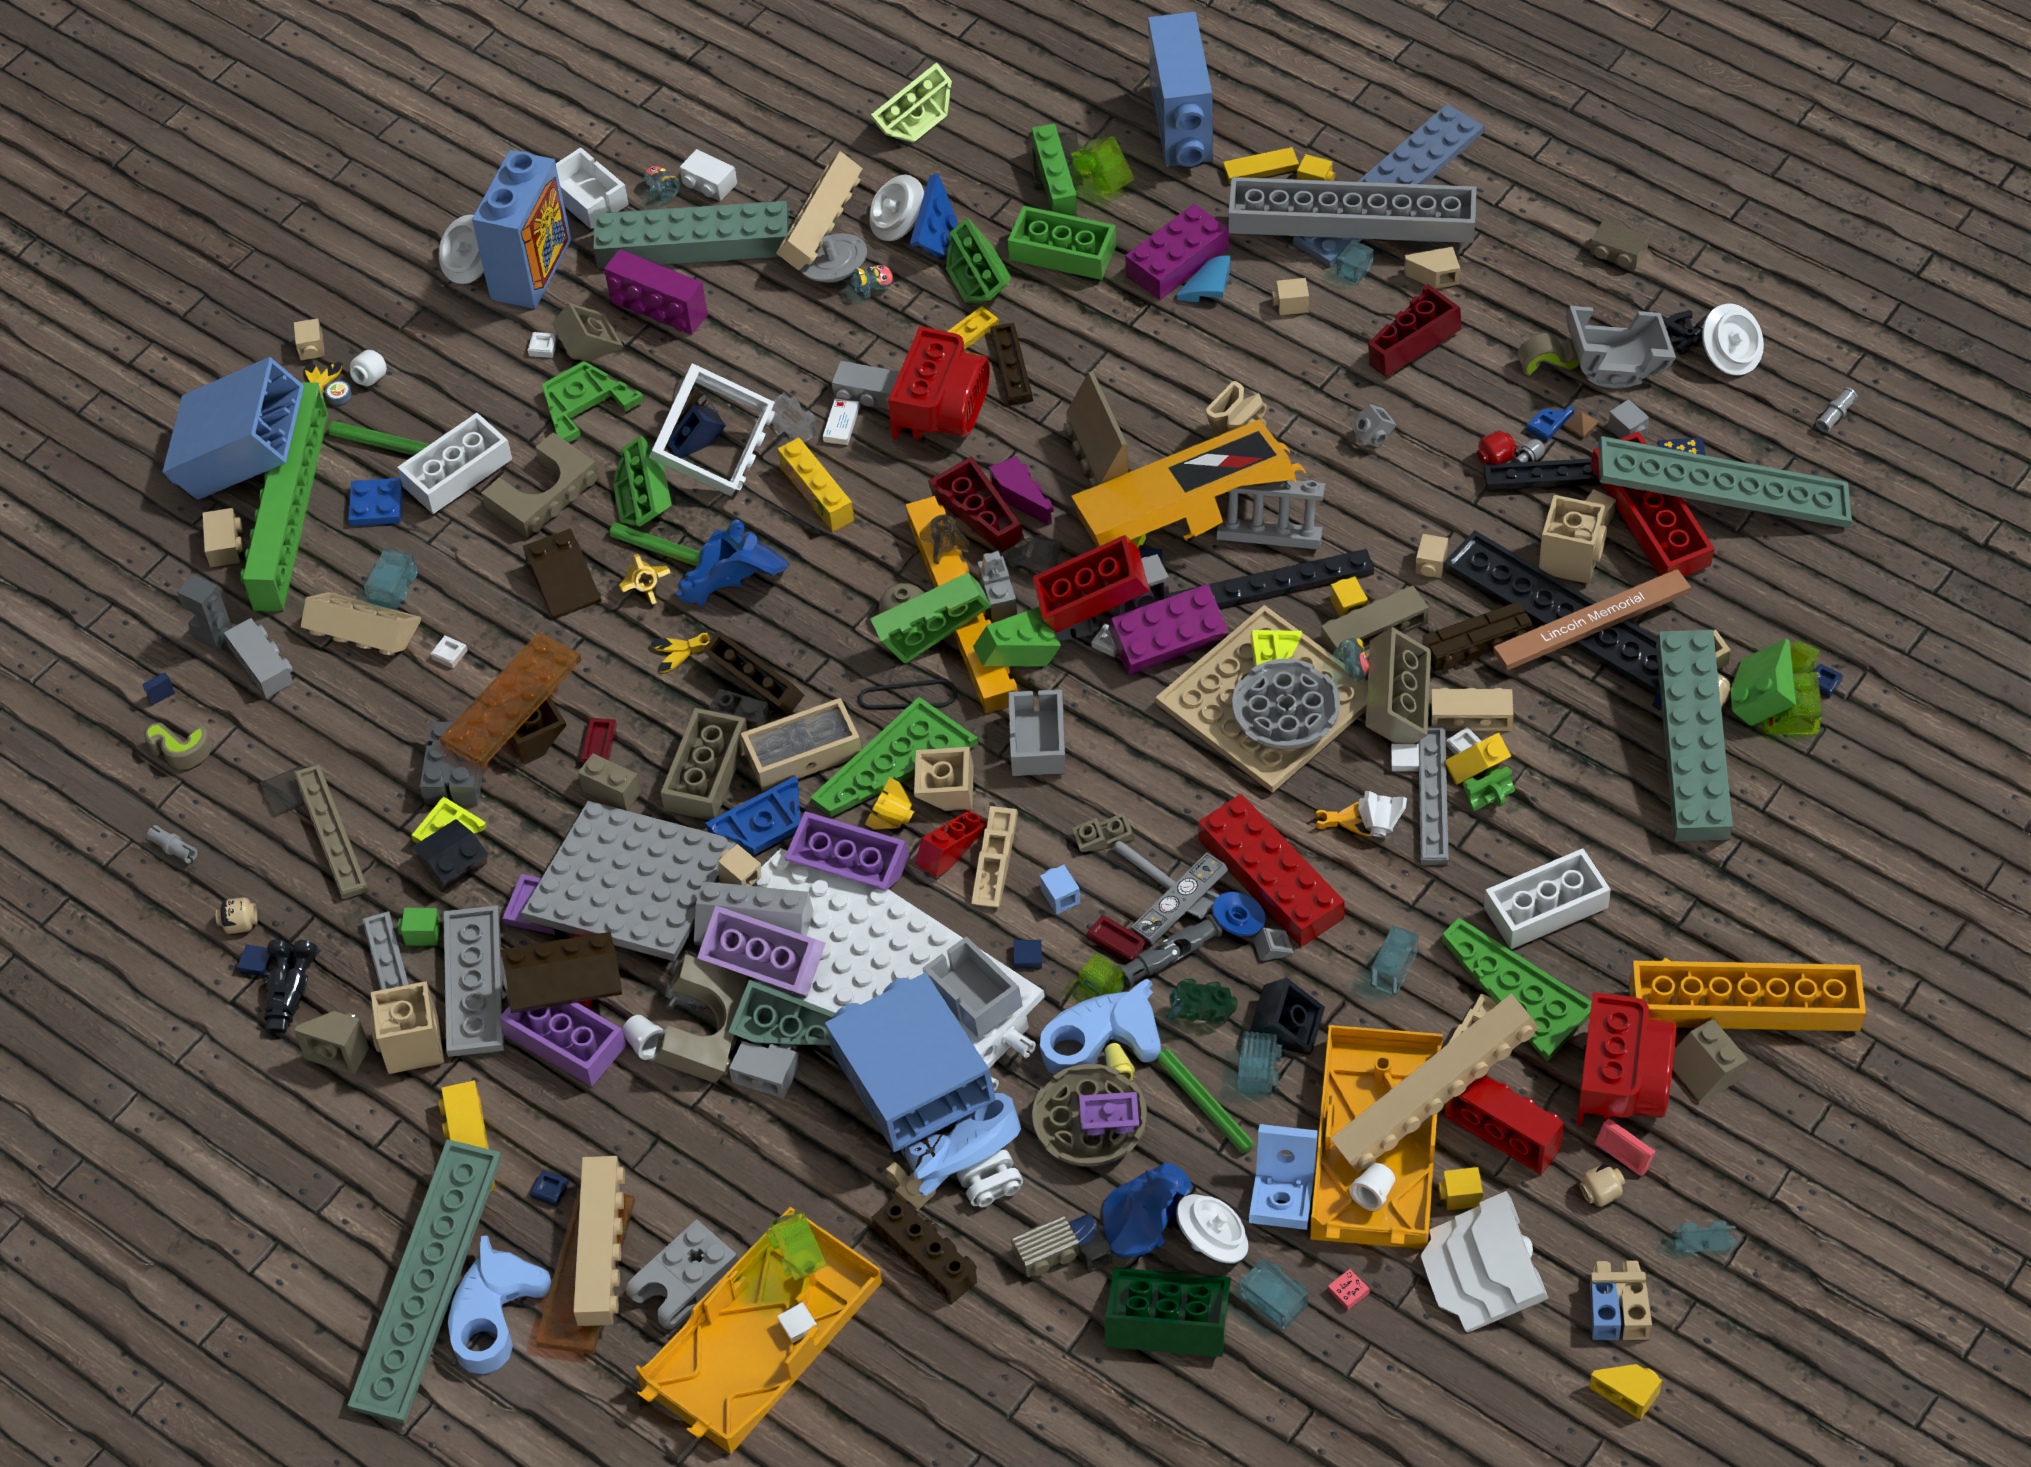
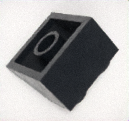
[411,819,488,892]
[1250,977,1325,1055]

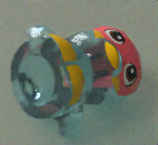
[644,166,680,202]
[851,265,893,299]
[1333,638,1369,681]

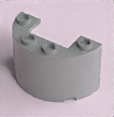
[1566,306,1676,388]

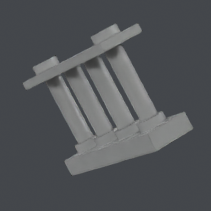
[1217,480,1325,549]

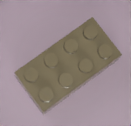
[1366,627,1431,744]
[661,708,748,820]

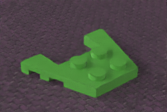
[542,361,644,443]

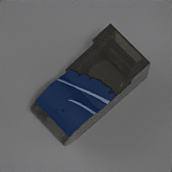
[1068,1213,1112,1273]

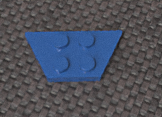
[910,173,958,259]
[706,776,801,855]

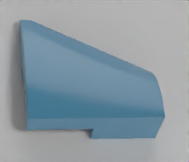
[1177,256,1230,303]

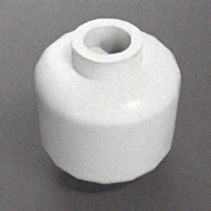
[349,350,387,386]

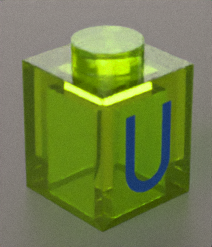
[1079,953,1124,997]

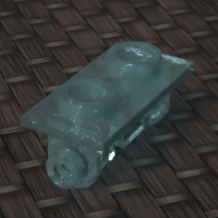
[1672,1221,1736,1254]

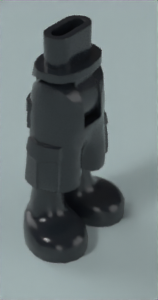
[264,939,318,1033]

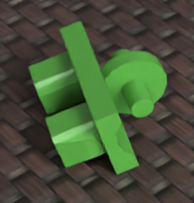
[1463,766,1515,811]

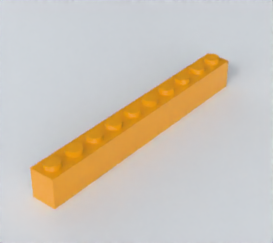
[906,496,1018,714]

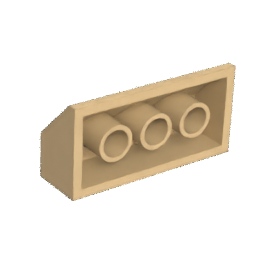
[301,592,421,655]

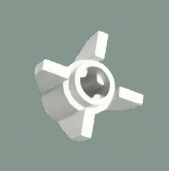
[1358,791,1407,837]

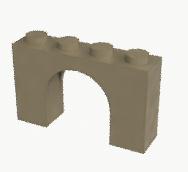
[481,432,599,539]
[653,954,747,1083]

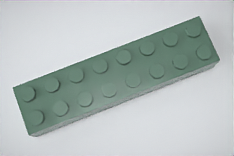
[594,201,790,269]
[1656,630,1733,841]

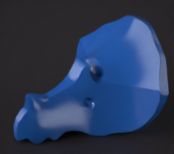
[675,520,790,606]
[1103,1163,1193,1257]

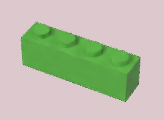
[1032,123,1077,215]

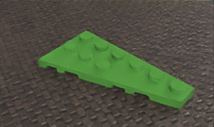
[810,697,979,817]
[1441,918,1592,1062]

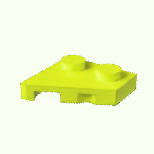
[1250,630,1302,667]
[412,796,486,843]

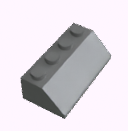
[694,881,814,946]

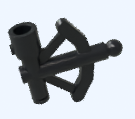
[1652,310,1707,355]

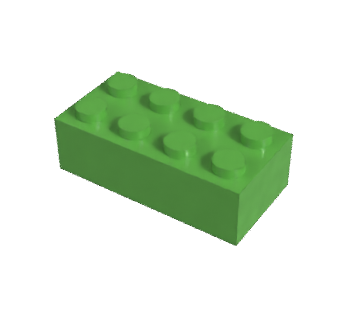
[1008,206,1116,280]

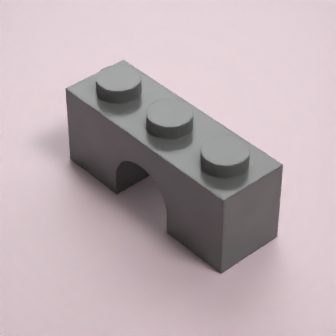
[177,574,232,651]

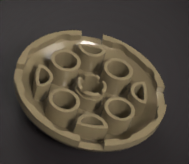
[1032,1064,1147,1167]

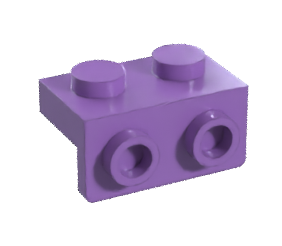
[1079,1092,1139,1136]

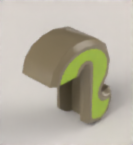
[1518,333,1580,376]
[144,723,212,770]

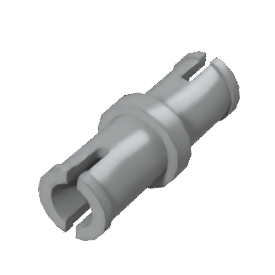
[1815,387,1858,433]
[147,825,197,863]

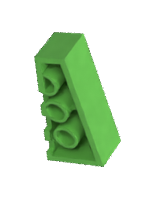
[870,573,991,664]

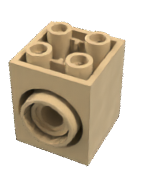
[1539,495,1607,584]
[370,981,444,1074]

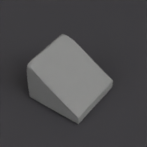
[1254,928,1293,961]

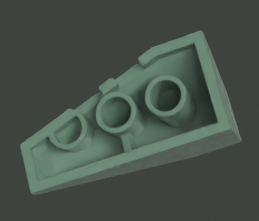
[729,980,835,1046]

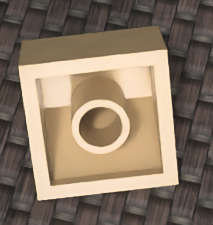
[914,747,974,811]

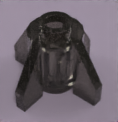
[919,515,970,564]

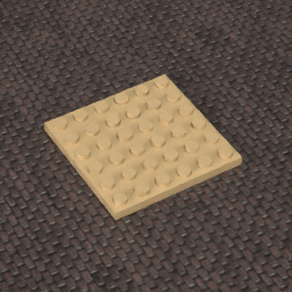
[1155,605,1368,793]

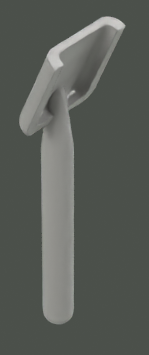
[1114,841,1220,919]

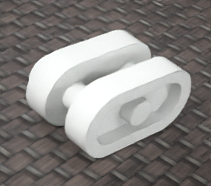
[957,1150,1023,1207]

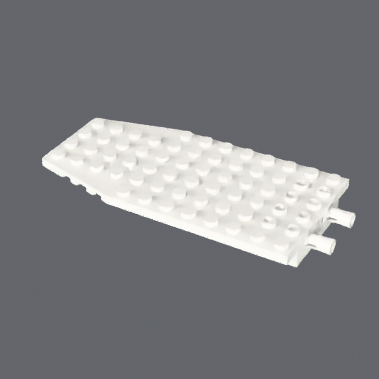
[752,849,1045,1092]

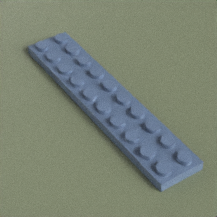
[1293,104,1484,267]

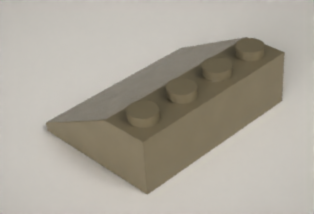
[1063,371,1128,488]

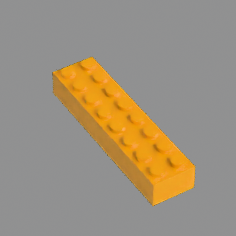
[1629,961,1866,1031]

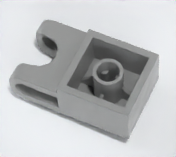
[626,1219,738,1330]

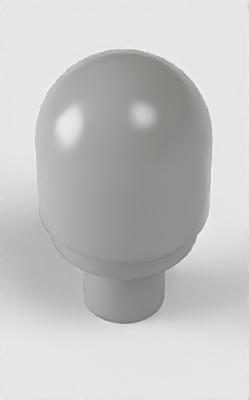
[1514,439,1545,463]

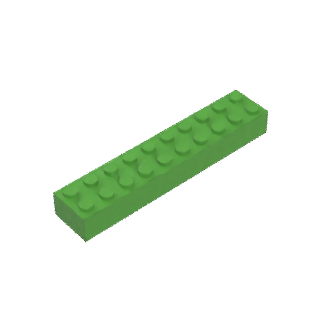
[241,382,328,612]

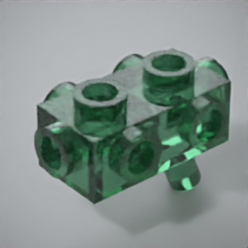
[1166,979,1237,1024]

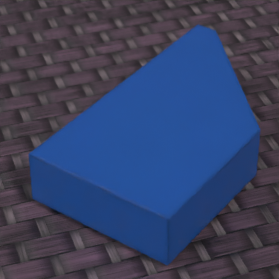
[1526,406,1574,442]

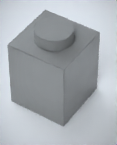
[1608,399,1649,438]

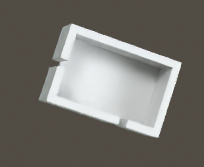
[556,148,629,229]

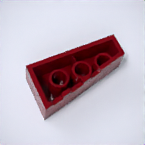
[1368,284,1462,377]
[928,456,1026,554]

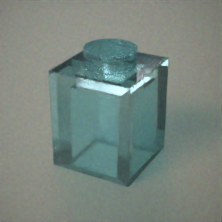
[1337,240,1374,284]

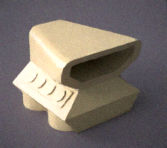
[1206,381,1267,437]

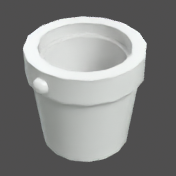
[622,1015,664,1060]
[1349,1163,1395,1211]

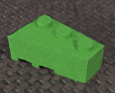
[973,607,1061,666]

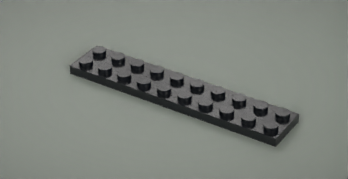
[1443,530,1660,695]

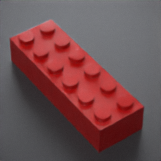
[1590,431,1715,577]
[1198,794,1345,948]

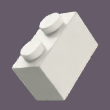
[680,149,737,202]

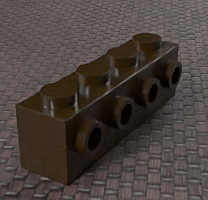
[871,1195,977,1304]

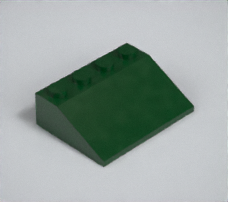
[1104,1267,1231,1357]

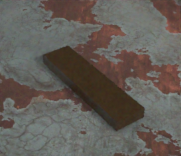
[990,323,1033,405]

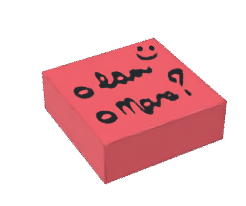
[1328,1269,1370,1311]

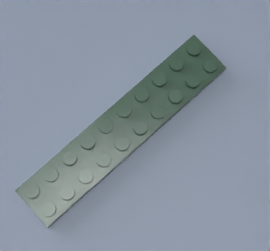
[1598,436,1852,528]
[348,1139,503,1424]

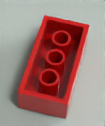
[1033,535,1150,633]
[1445,1074,1564,1175]

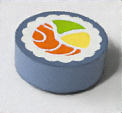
[325,381,352,405]

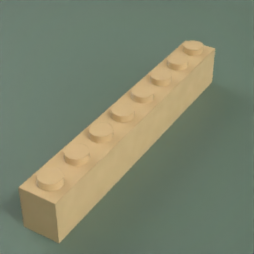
[1330,993,1539,1173]

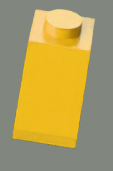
[1444,733,1511,785]
[1589,1364,1662,1420]

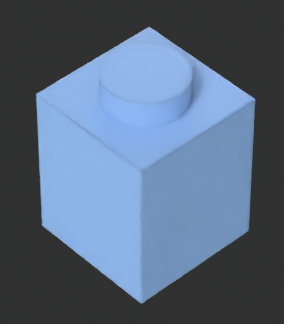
[1040,865,1081,915]

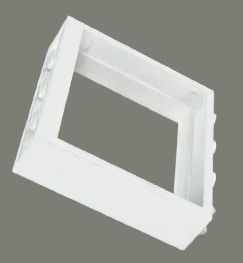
[649,363,775,496]

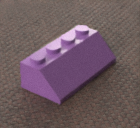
[785,811,909,890]

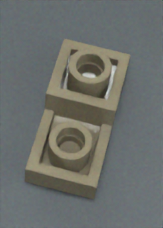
[1072,812,1135,852]

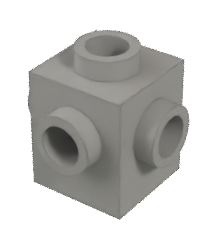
[1350,404,1397,447]

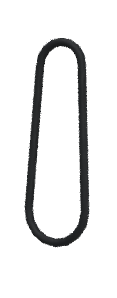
[858,679,957,709]

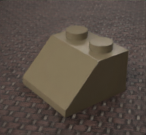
[552,303,623,362]
[294,1011,369,1075]
[1672,1019,1748,1104]

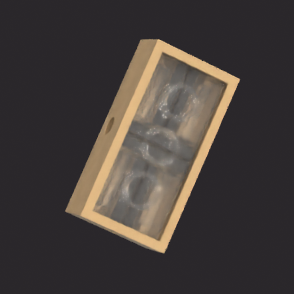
[741,698,861,792]

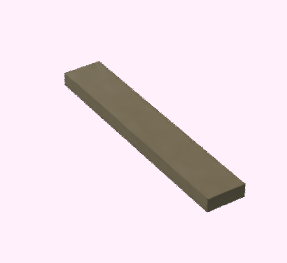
[294,764,368,900]

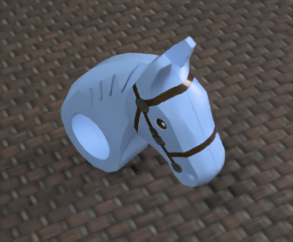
[901,1093,1021,1196]

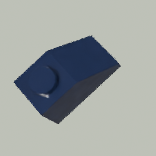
[667,404,726,458]

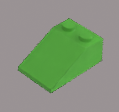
[1731,638,1796,726]

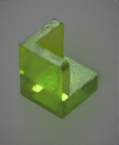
[1791,639,1820,688]

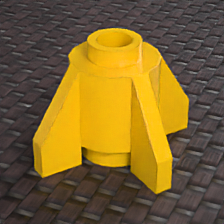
[619,554,671,604]
[865,777,914,829]

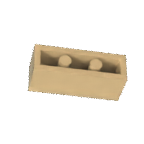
[1431,688,1513,731]

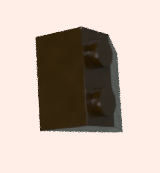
[523,528,602,620]

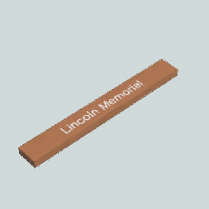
[1493,569,1691,671]

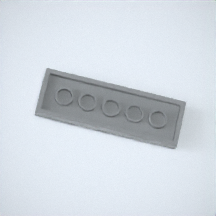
[444,905,504,1057]

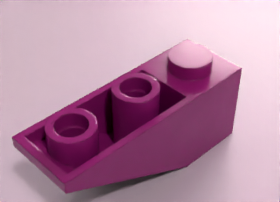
[989,456,1054,525]

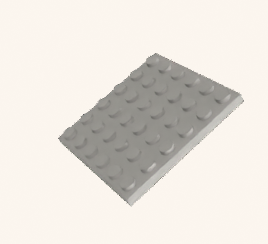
[521,801,736,961]

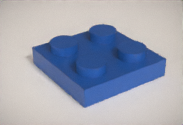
[349,478,403,526]

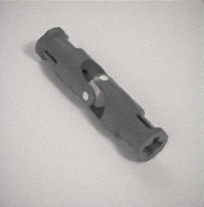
[1117,914,1223,988]

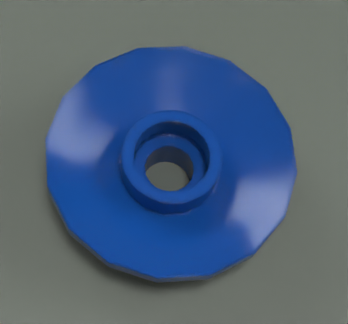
[1212,892,1266,936]

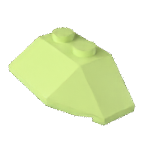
[870,63,952,143]

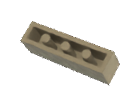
[1321,586,1429,661]

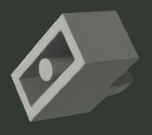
[978,551,1017,623]
[729,1041,799,1099]

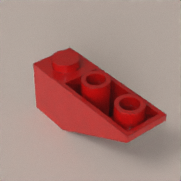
[915,810,988,877]

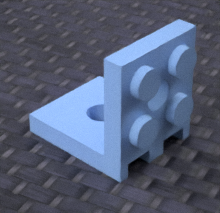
[1249,1124,1318,1230]

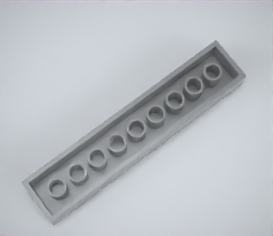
[1229,177,1476,243]

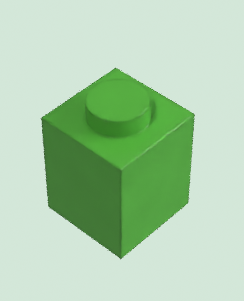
[398,908,441,946]

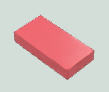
[1594,1119,1656,1176]

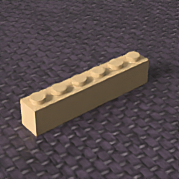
[776,151,863,270]
[574,1156,625,1326]

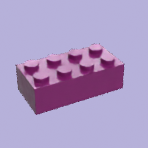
[1125,204,1229,300]
[604,249,708,335]
[1108,584,1228,675]

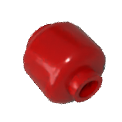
[1477,430,1516,465]

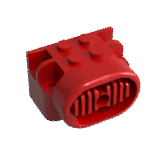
[888,326,990,440]
[1577,992,1676,1126]

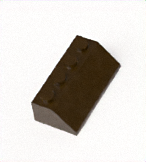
[500,932,622,1013]

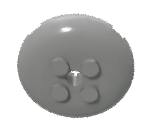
[1232,659,1340,750]

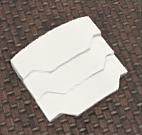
[1421,1191,1549,1333]

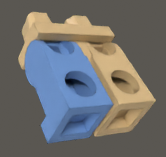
[1590,1261,1652,1340]

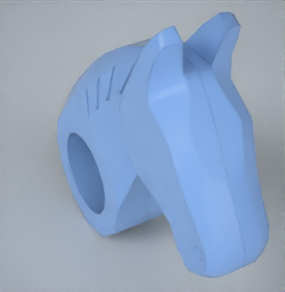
[1040,979,1161,1075]
[448,1235,552,1374]

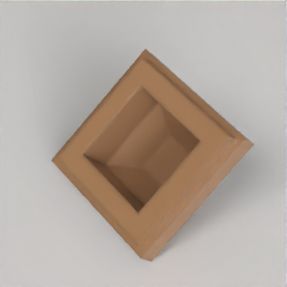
[1563,409,1599,439]

